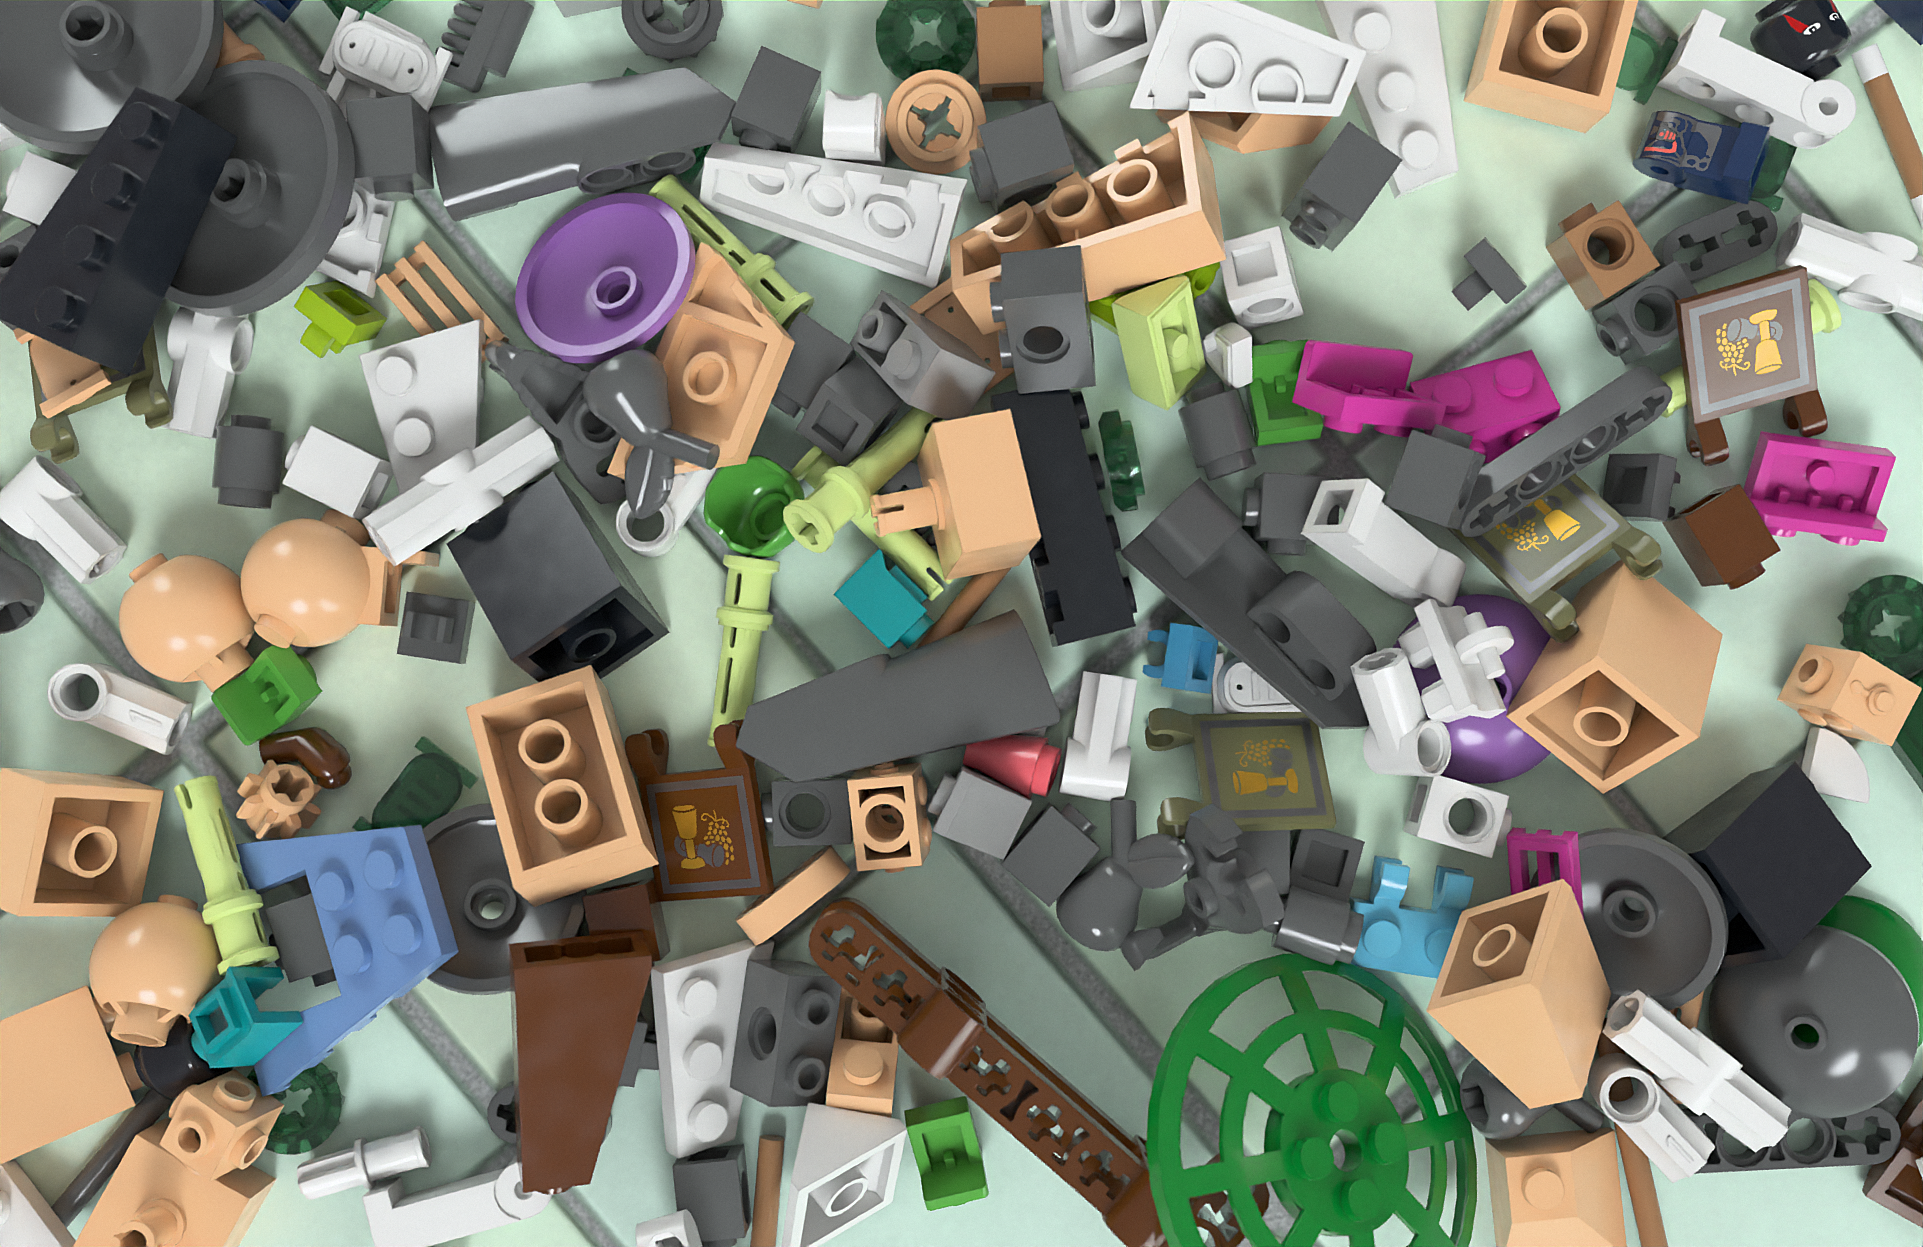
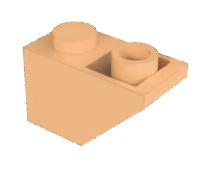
[826,987,899,1118]

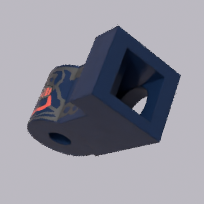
[1632,110,1770,204]

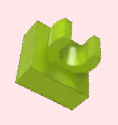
[294,281,388,358]

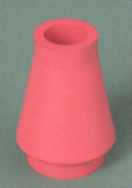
[963,735,1062,799]

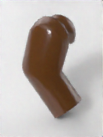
[259,727,352,790]

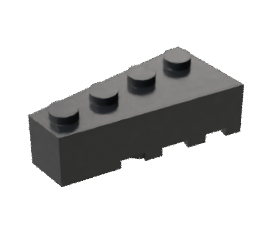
[0,87,238,375]
[990,389,1137,647]

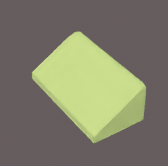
[1112,274,1207,411]

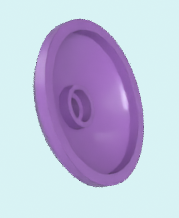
[515,193,695,364]
[1392,594,1551,784]

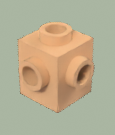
[159,1069,284,1182]

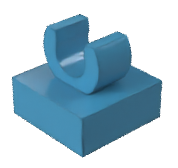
[1142,623,1218,694]

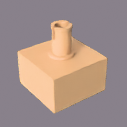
[870,409,1041,581]
[0,767,164,917]
[73,1117,276,1247]

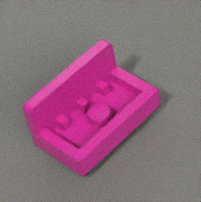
[1292,339,1446,437]
[1409,350,1561,464]
[1743,432,1896,546]

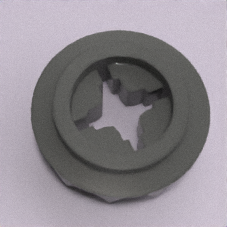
[621,0,724,63]

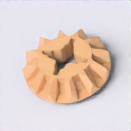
[885,69,988,174]

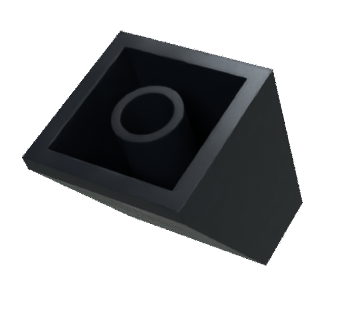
[446,471,670,682]
[1662,761,1872,969]

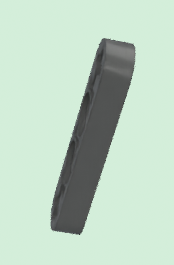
[1459,366,1673,538]
[1682,1105,1901,1174]

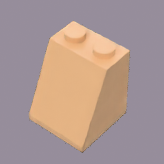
[1506,560,1723,794]
[1426,879,1611,1109]
[0,985,143,1164]

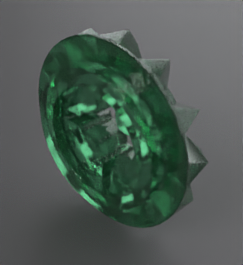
[876,0,976,81]
[1098,409,1145,512]
[1837,575,1923,676]
[247,1062,346,1155]

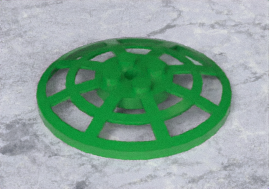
[1146,953,1477,1247]

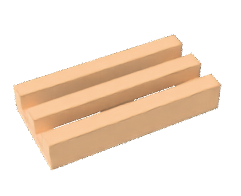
[375,241,509,364]

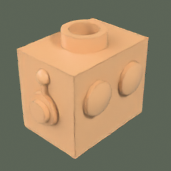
[1777,644,1922,746]
[847,762,932,873]

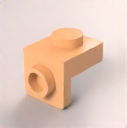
[355,546,440,627]

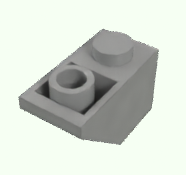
[849,290,996,421]
[928,764,1032,860]

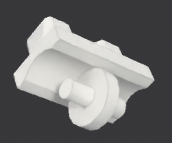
[1398,599,1514,723]

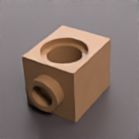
[976,0,1044,102]
[1546,200,1660,310]

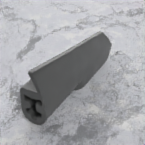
[428,67,736,222]
[1121,477,1377,729]
[736,609,1061,784]

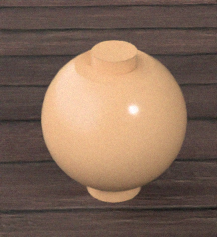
[240,509,371,648]
[119,553,256,693]
[89,895,225,1047]

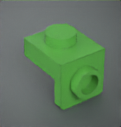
[1245,339,1323,446]
[211,645,322,746]
[904,1096,989,1211]

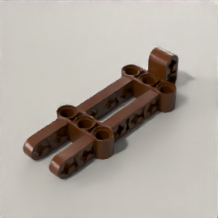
[808,897,1270,1247]

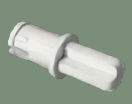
[297,1125,432,1200]

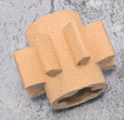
[236,760,322,839]

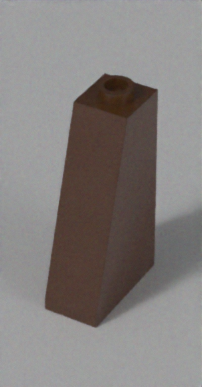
[509,931,652,1195]

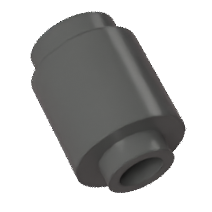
[1178,382,1258,481]
[212,415,284,509]
[1263,885,1364,966]

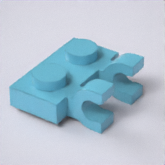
[1349,856,1474,979]

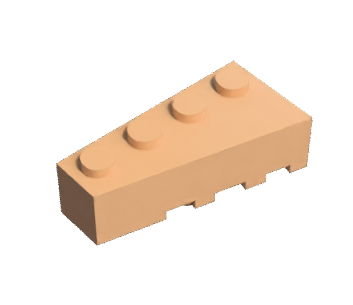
[950,111,1226,335]

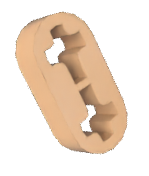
[735,845,850,946]

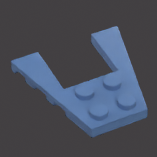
[199,825,459,1097]

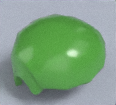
[703,455,805,559]

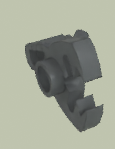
[485,340,626,504]
[1120,804,1286,971]

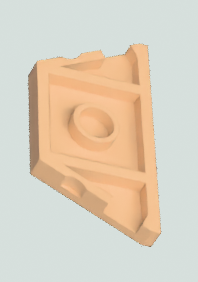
[607,242,795,480]

